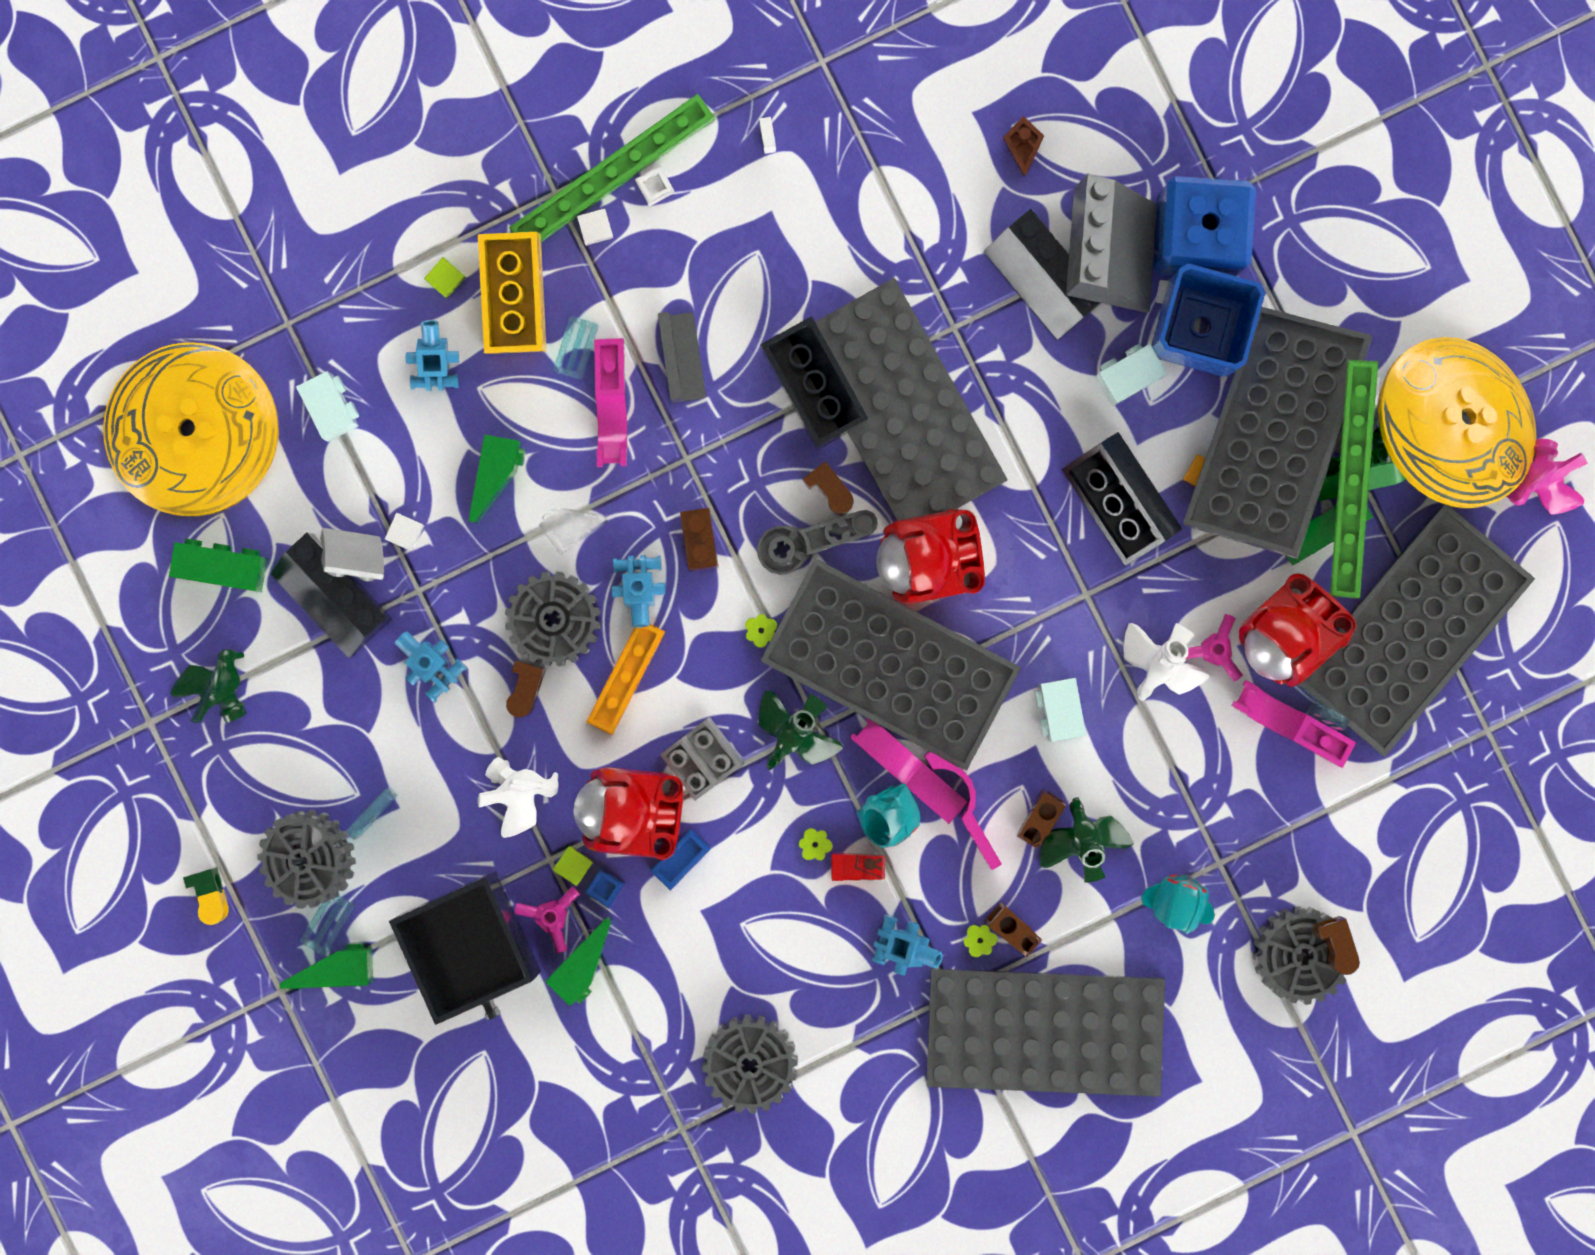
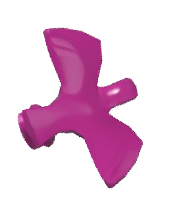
[1506,438,1588,515]

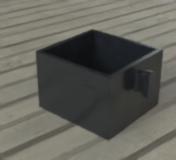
[389,871,541,1025]

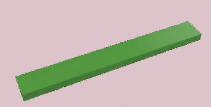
[509,94,715,242]
[1330,360,1378,598]

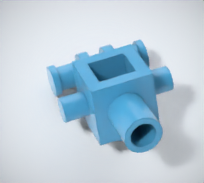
[405,320,460,391]
[612,555,666,628]
[395,631,468,703]
[871,915,943,975]

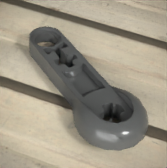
[757,510,878,575]

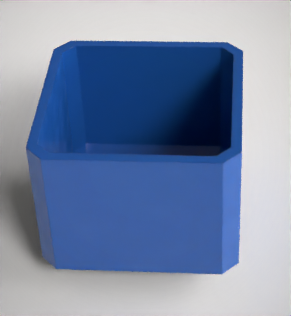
[1153,176,1256,276]
[1151,263,1266,377]

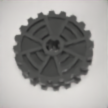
[505,571,602,667]
[257,810,356,909]
[1252,906,1347,1005]
[702,1014,798,1114]

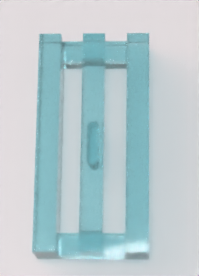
[553,315,599,380]
[1306,704,1350,730]
[347,787,399,839]
[299,896,356,956]

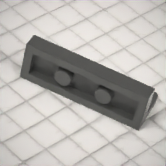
[658,312,706,403]

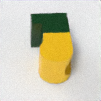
[183,867,229,925]

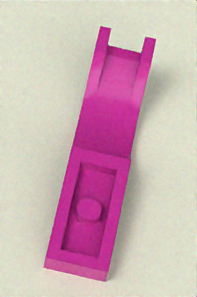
[594,338,627,467]
[1231,680,1356,768]
[850,718,968,824]
[924,752,1002,870]

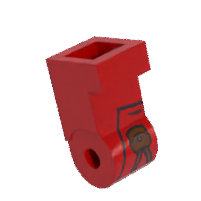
[831,852,885,881]

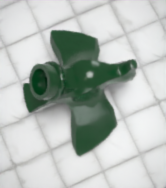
[170,649,247,723]
[759,691,843,770]
[1040,797,1134,883]

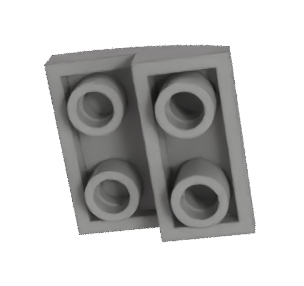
[320,528,384,581]
[660,717,745,801]

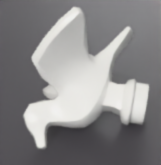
[1123,623,1210,702]
[478,757,559,838]

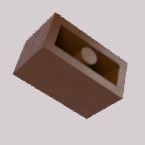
[680,508,719,572]

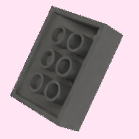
[1066,174,1157,313]

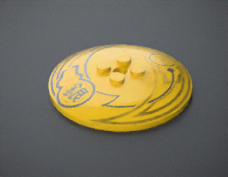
[1378,337,1536,508]
[103,342,279,517]

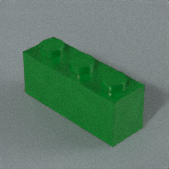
[169,538,268,592]

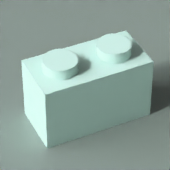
[1096,343,1168,406]
[296,371,359,442]
[1035,678,1086,742]

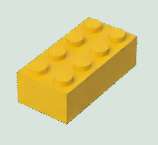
[478,232,547,354]

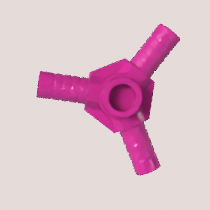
[1186,614,1243,682]
[514,886,581,953]

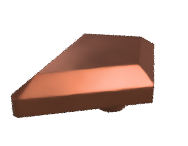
[1003,116,1044,176]

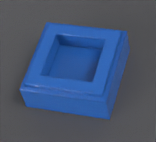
[584,868,625,909]

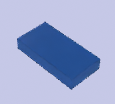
[649,828,711,891]

